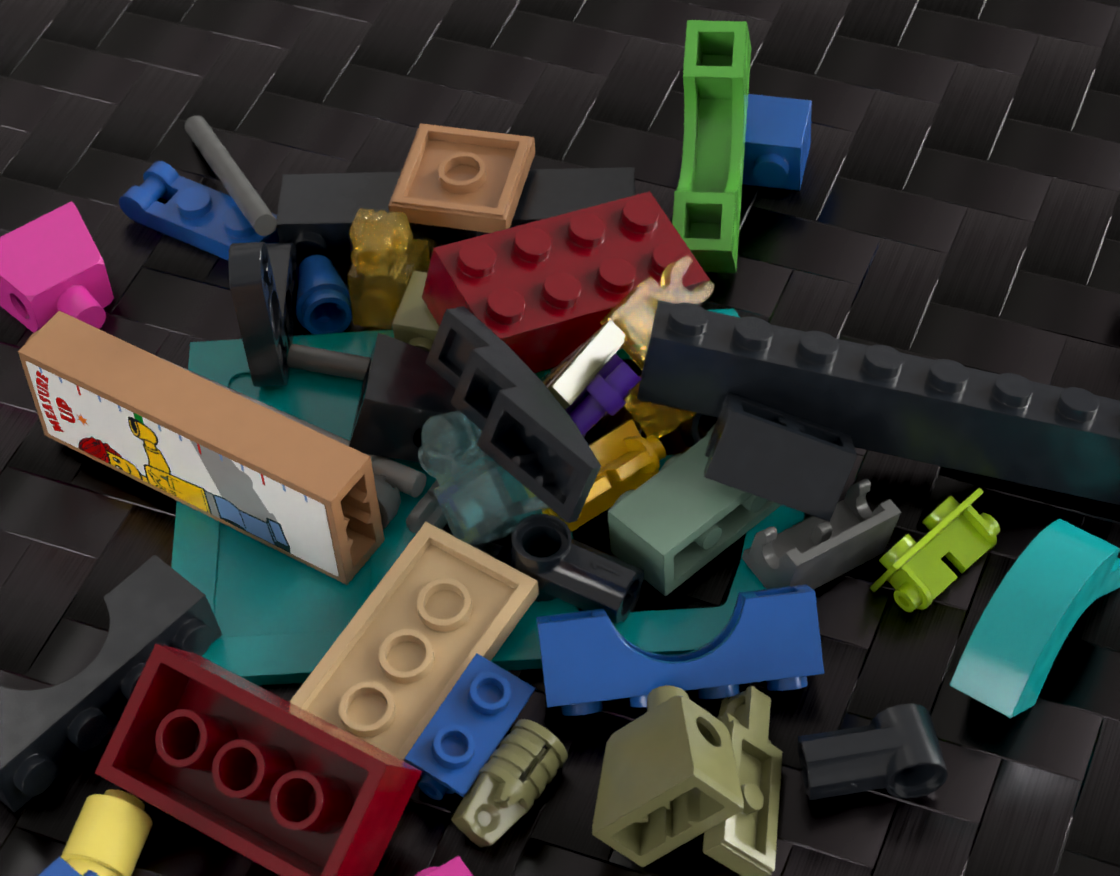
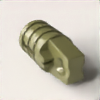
[451,719,568,848]

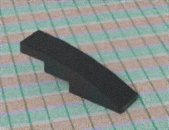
[425,306,601,523]

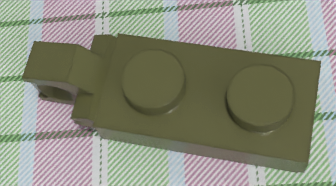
[703,686,783,876]

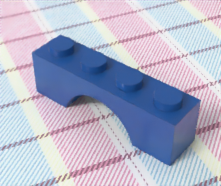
[536,584,824,716]

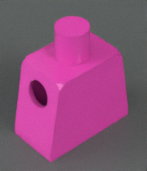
[0,201,114,333]

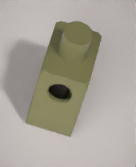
[592,686,744,867]

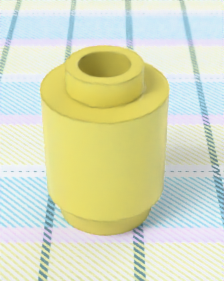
[61,789,153,876]

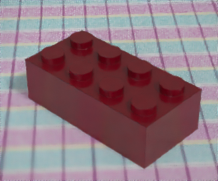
[422,191,710,373]
[95,644,422,876]

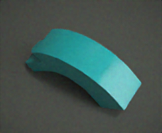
[950,519,1120,718]

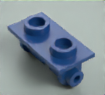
[404,653,536,800]

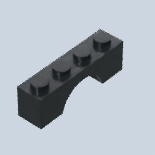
[0,555,222,813]

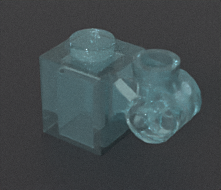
[418,410,549,546]

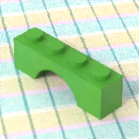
[672,20,751,273]

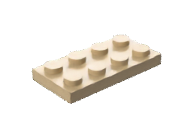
[289,522,539,763]

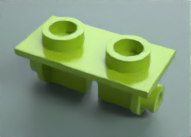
[870,487,1000,612]

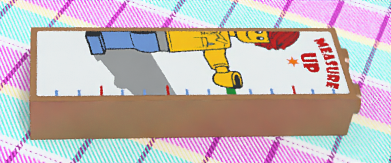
[18,311,385,585]

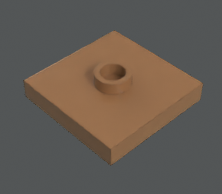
[388,124,535,233]

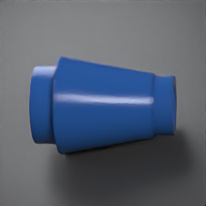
[296,255,356,335]

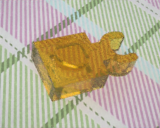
[600,256,715,369]

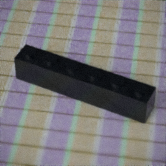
[277,167,636,266]

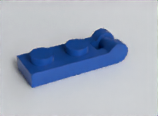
[119,161,279,260]

